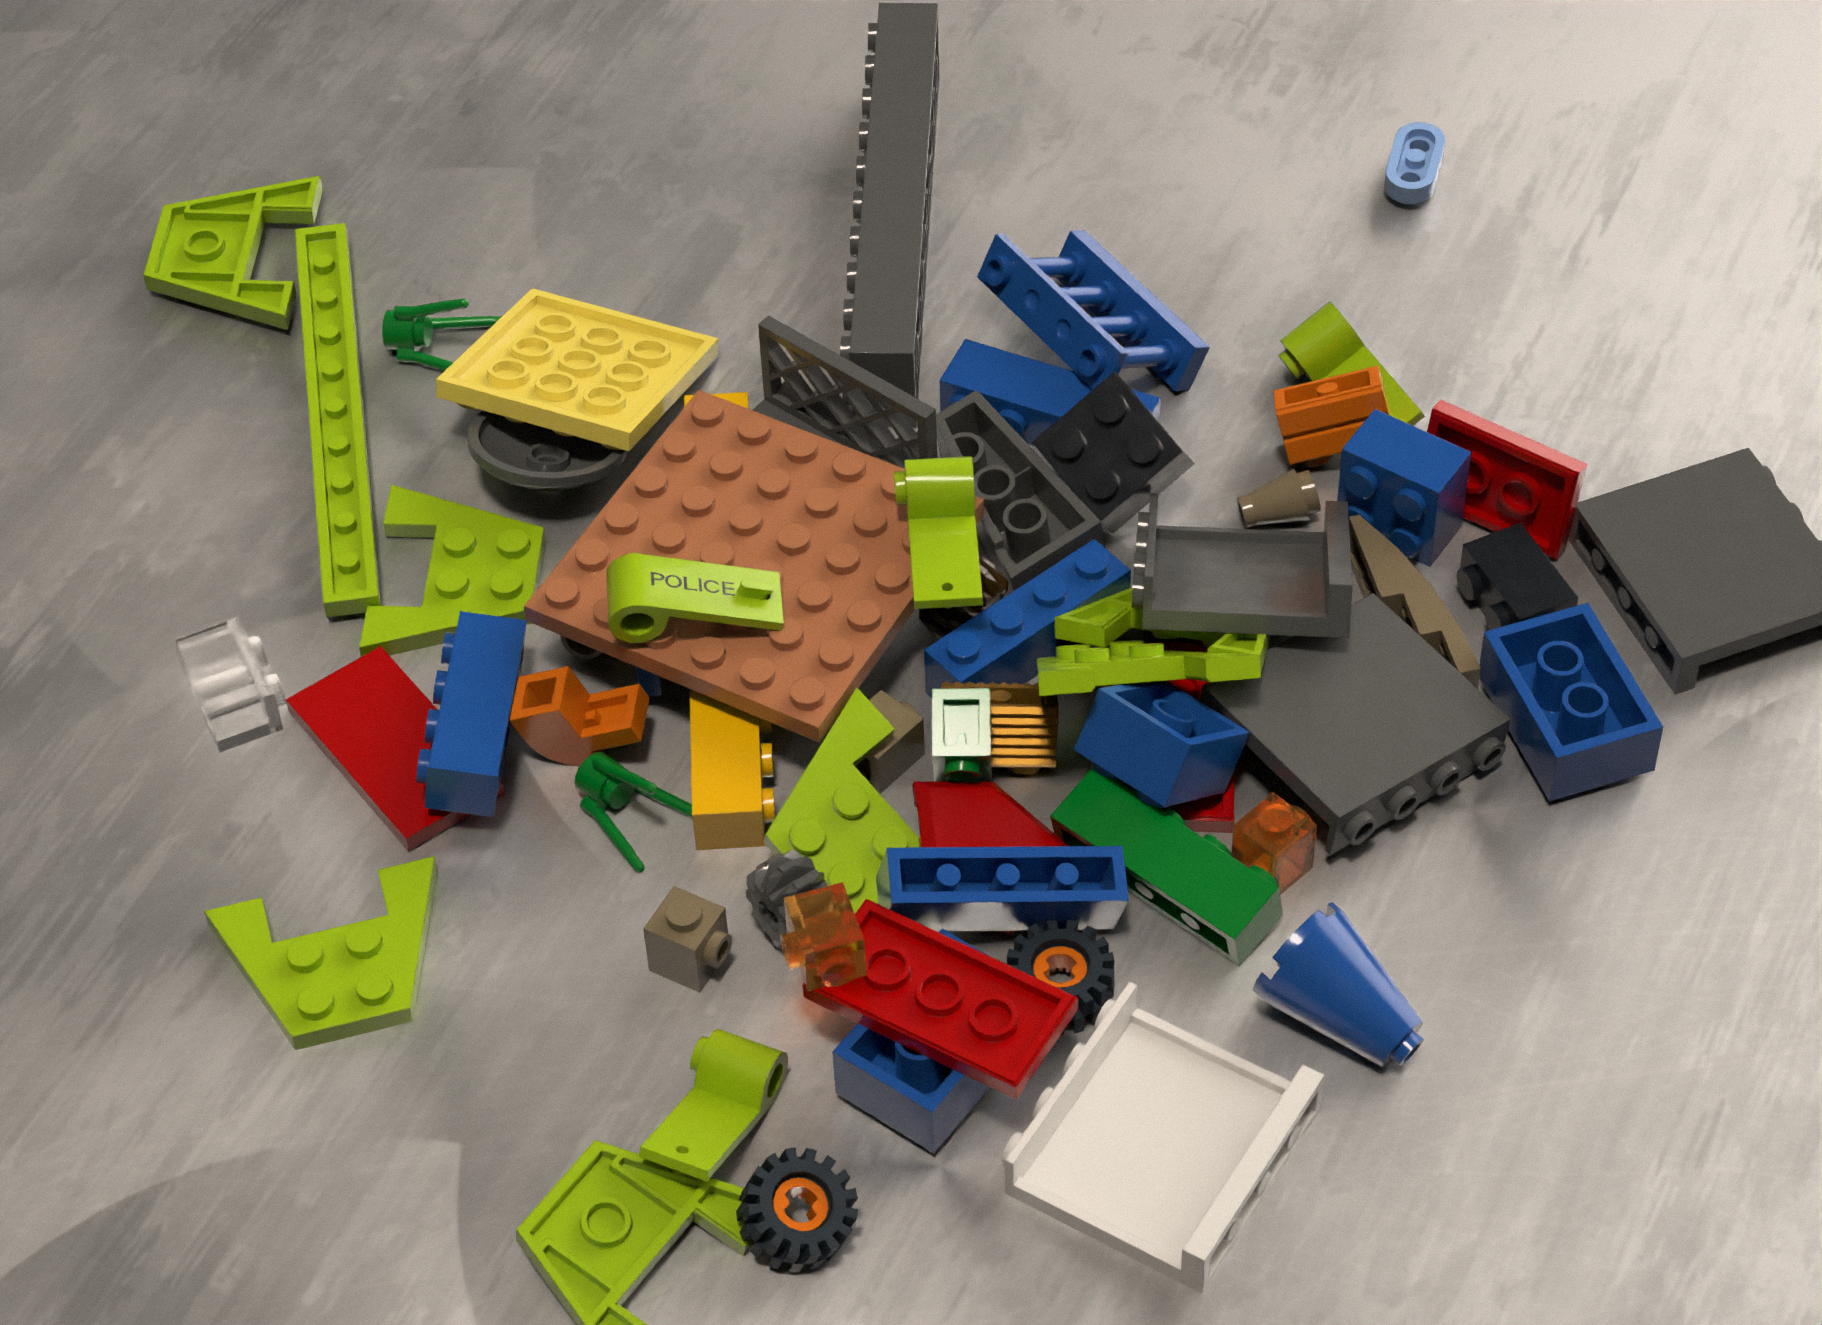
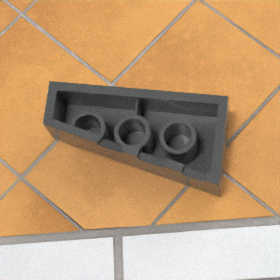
[936,390,1105,595]

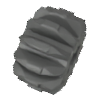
[746,849,840,956]

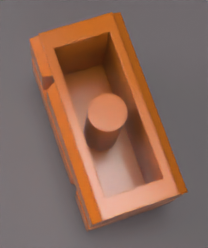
[1273,366,1391,467]

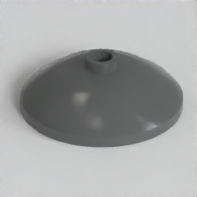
[467,410,628,492]

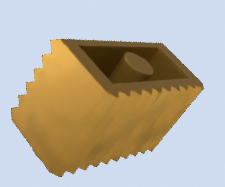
[941,681,1059,774]

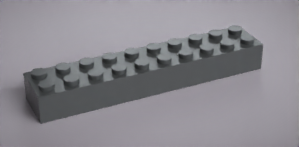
[840,3,940,428]

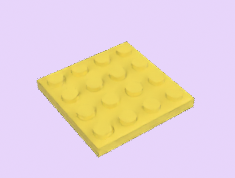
[436,288,719,451]

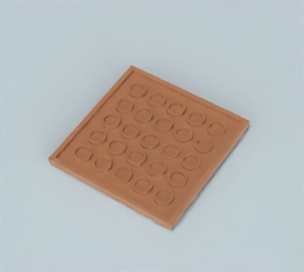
[524,390,984,743]

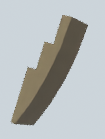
[1349,515,1481,688]

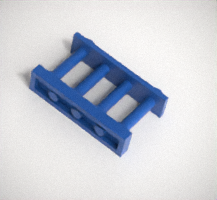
[977,230,1210,391]

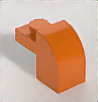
[509,666,650,767]

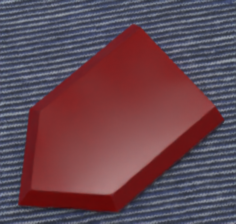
[912,781,1069,936]

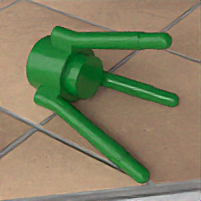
[382,298,502,371]
[574,752,692,873]

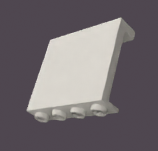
[1001,982,1324,1294]

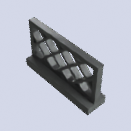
[753,315,937,469]

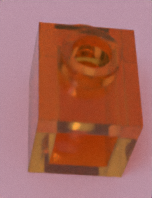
[1231,792,1317,895]
[780,882,867,991]

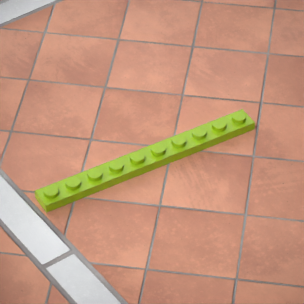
[295,223,381,618]

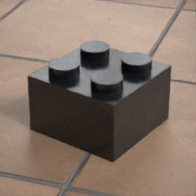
[1032,371,1195,534]

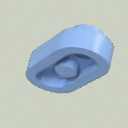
[1384,122,1445,204]

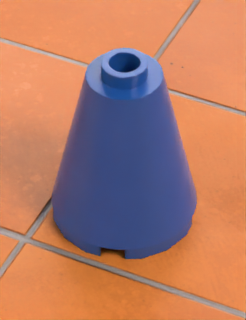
[1253,902,1424,1068]

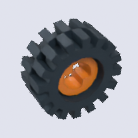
[1007,919,1115,1035]
[736,1147,858,1273]

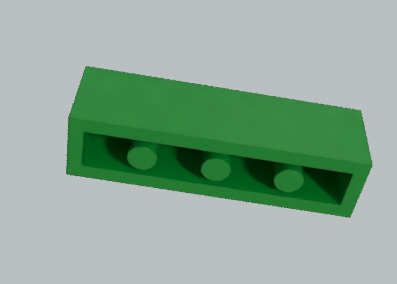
[1050,768,1283,966]

